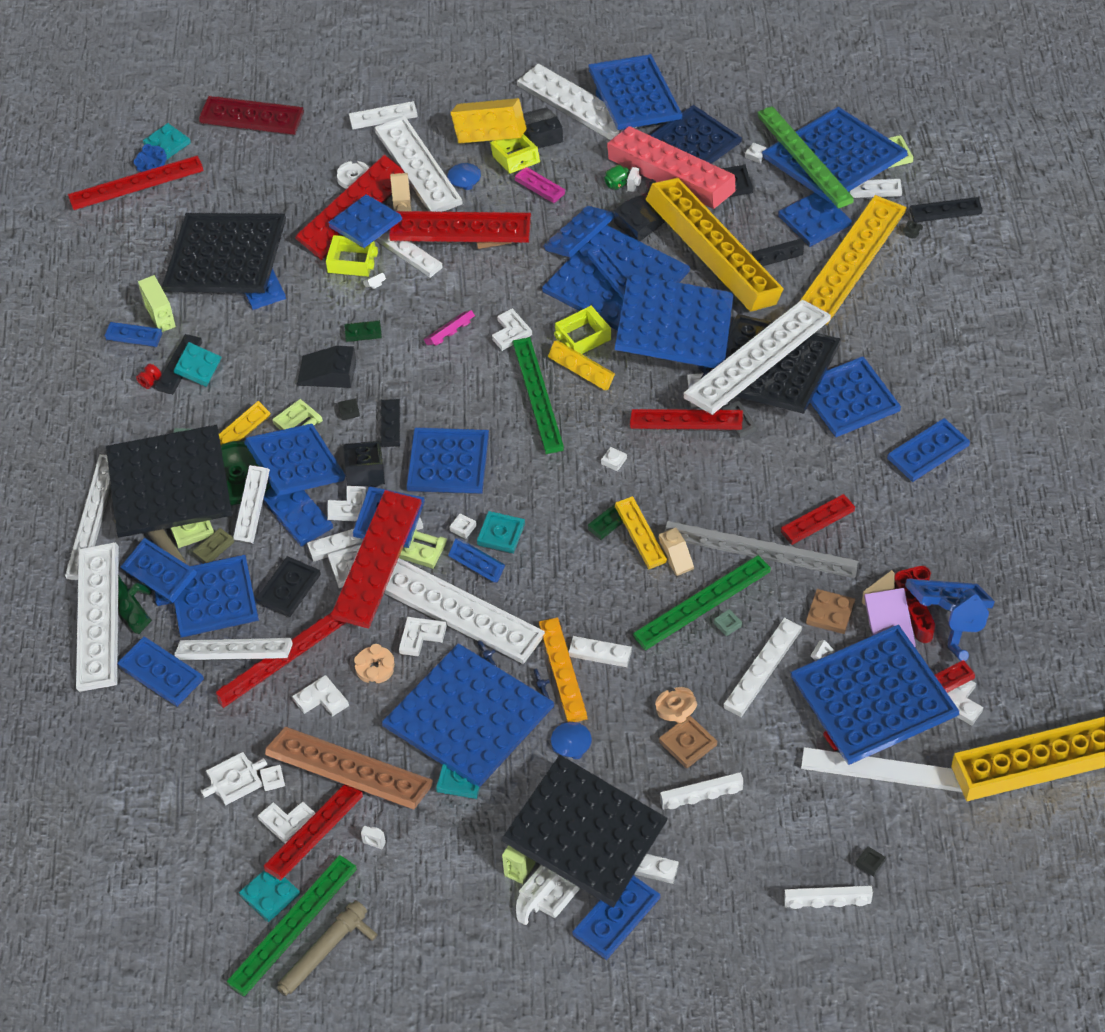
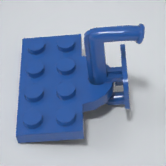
[905,579,995,661]

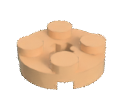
[354,644,395,683]
[655,687,697,723]

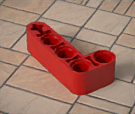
[894,566,935,643]

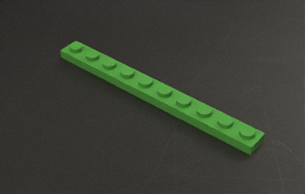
[758,106,854,209]

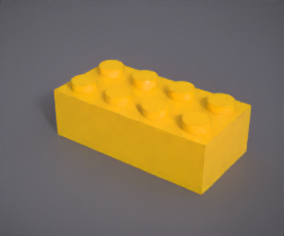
[450,98,527,143]

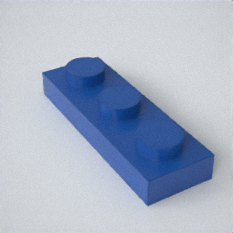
[105,322,163,347]
[448,538,505,583]

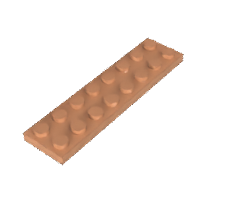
[265,727,433,809]

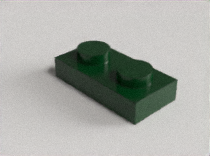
[345,320,382,342]
[588,504,623,540]

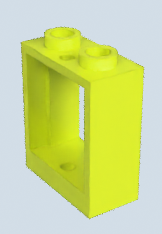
[490,134,540,173]
[326,235,378,277]
[554,305,611,354]

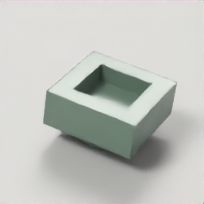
[714,609,742,636]

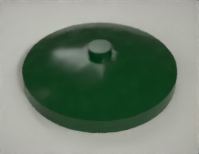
[221,441,271,505]

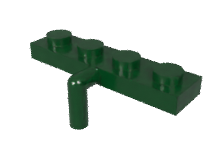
[118,575,152,634]

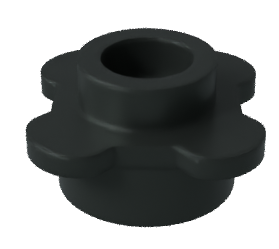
[902,221,923,238]

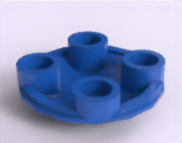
[134,144,167,172]
[447,163,481,190]
[551,722,592,759]

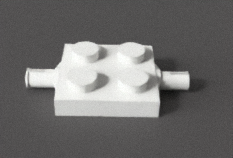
[200,752,268,805]

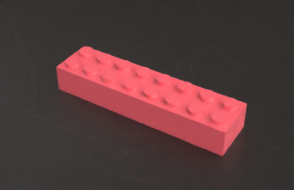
[607,126,736,209]

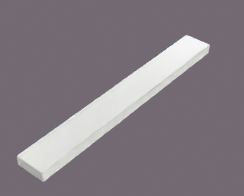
[65,454,111,580]
[801,747,962,792]

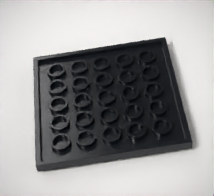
[162,213,286,293]
[701,314,841,414]
[106,425,232,538]
[501,754,668,908]

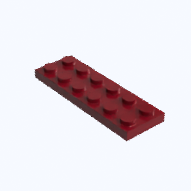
[199,96,304,135]

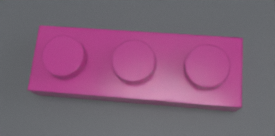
[515,167,565,204]
[423,310,475,346]

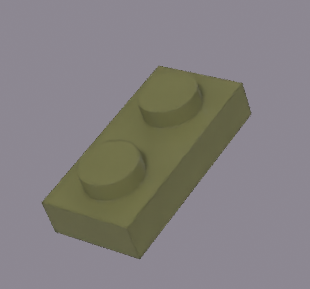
[192,528,234,564]

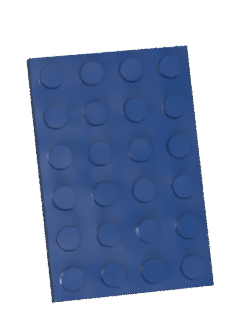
[588,54,682,130]

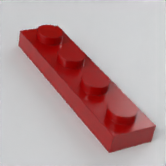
[781,494,855,545]

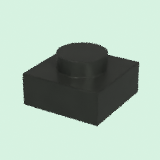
[338,398,360,420]
[856,846,886,876]

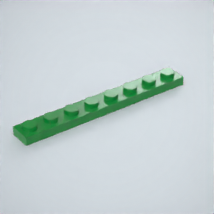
[513,337,564,454]
[633,555,771,651]
[227,855,357,997]

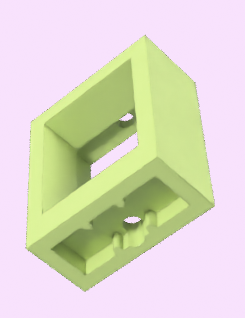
[138,275,176,332]
[502,845,536,884]

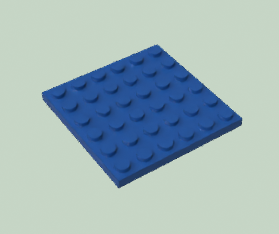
[762,107,907,203]
[542,225,690,331]
[614,273,734,368]
[791,624,959,765]
[382,643,554,788]

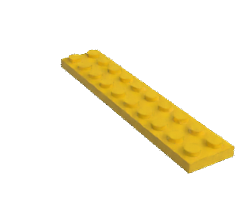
[799,195,906,325]

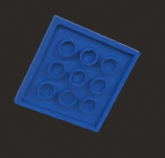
[810,356,901,438]
[245,424,346,496]
[407,428,489,494]
[174,555,259,638]

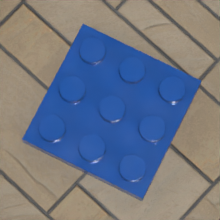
[778,193,852,247]
[328,194,402,248]
[353,486,425,548]

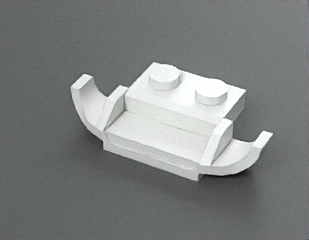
[516,865,580,925]

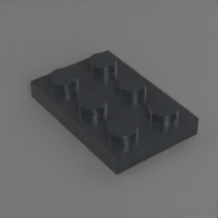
[256,556,321,617]

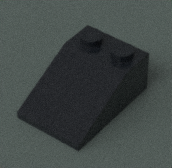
[523,107,563,149]
[614,192,666,241]
[297,346,356,388]
[343,441,385,487]

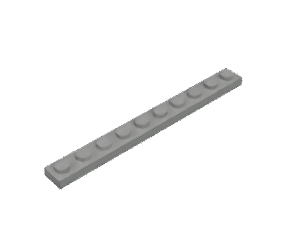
[666,521,858,578]

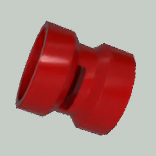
[136,364,162,389]

